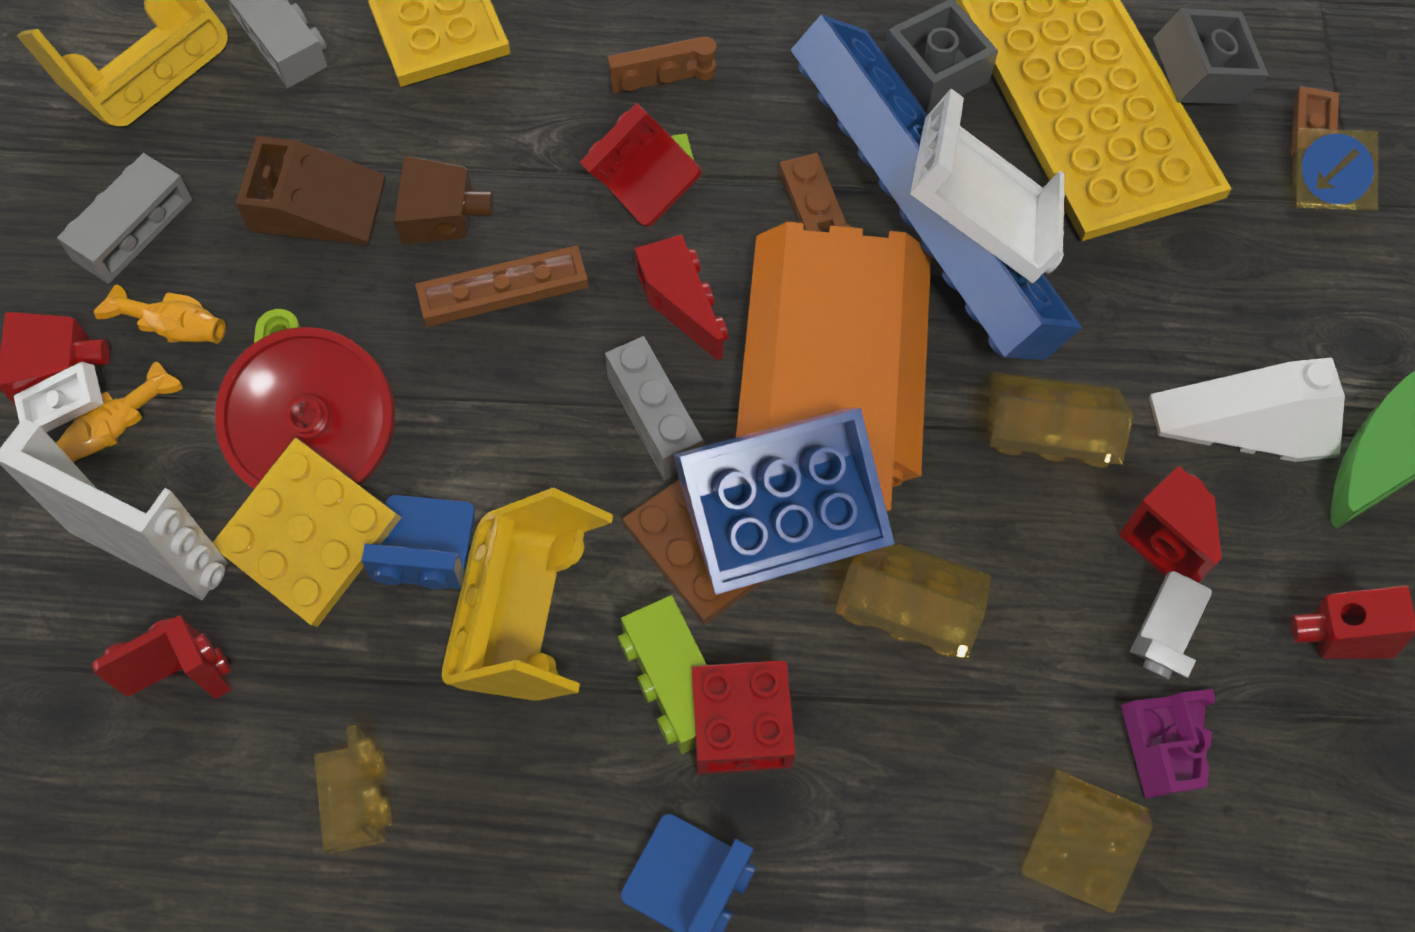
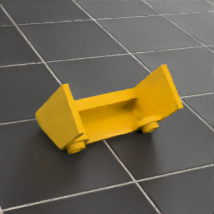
[17,0,227,126]
[442,487,613,701]

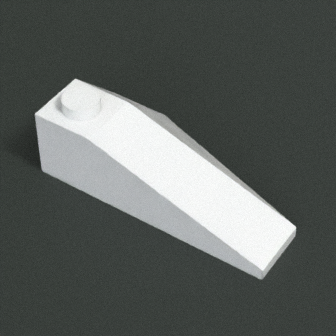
[1148,358,1345,462]

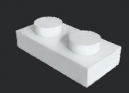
[14,362,103,432]

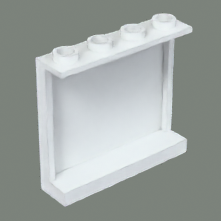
[910,89,1065,283]
[0,418,228,600]

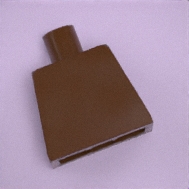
[394,156,494,244]

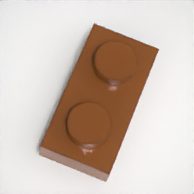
[1291,86,1339,160]

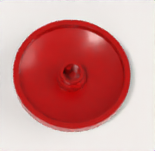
[215,327,395,489]

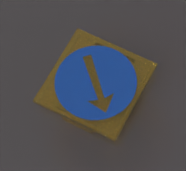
[1292,128,1378,211]

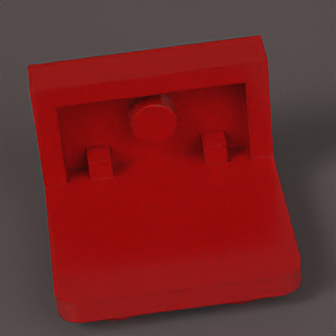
[580,103,702,227]
[91,615,232,699]

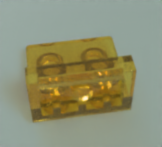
[314,725,392,854]
[1022,769,1153,913]

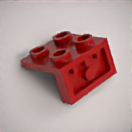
[692,661,796,774]

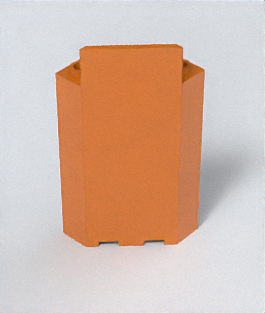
[736,222,931,511]

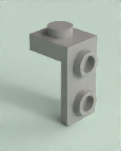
[1130,571,1212,680]

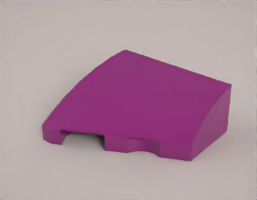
[1121,689,1215,799]

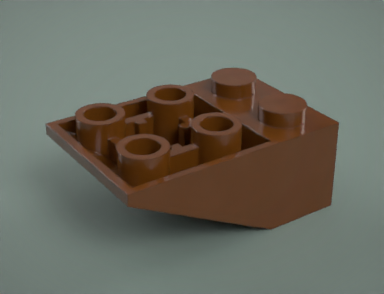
[235,136,386,245]

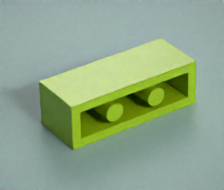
[617,595,707,755]

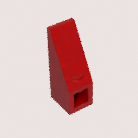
[635,235,728,360]

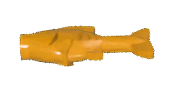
[93,285,226,344]
[55,362,183,463]

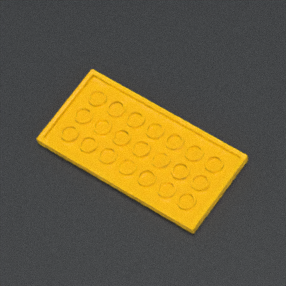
[955,0,1232,241]

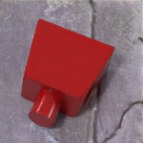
[0,312,110,405]
[1291,586,1415,659]

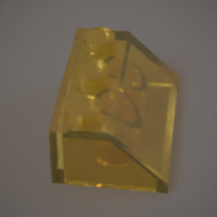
[987,371,1134,467]
[834,542,992,660]

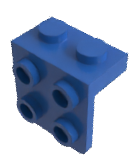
[361,495,475,590]
[621,814,757,932]

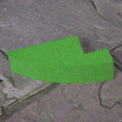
[1330,371,1415,529]

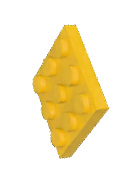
[367,0,511,87]
[213,437,402,627]

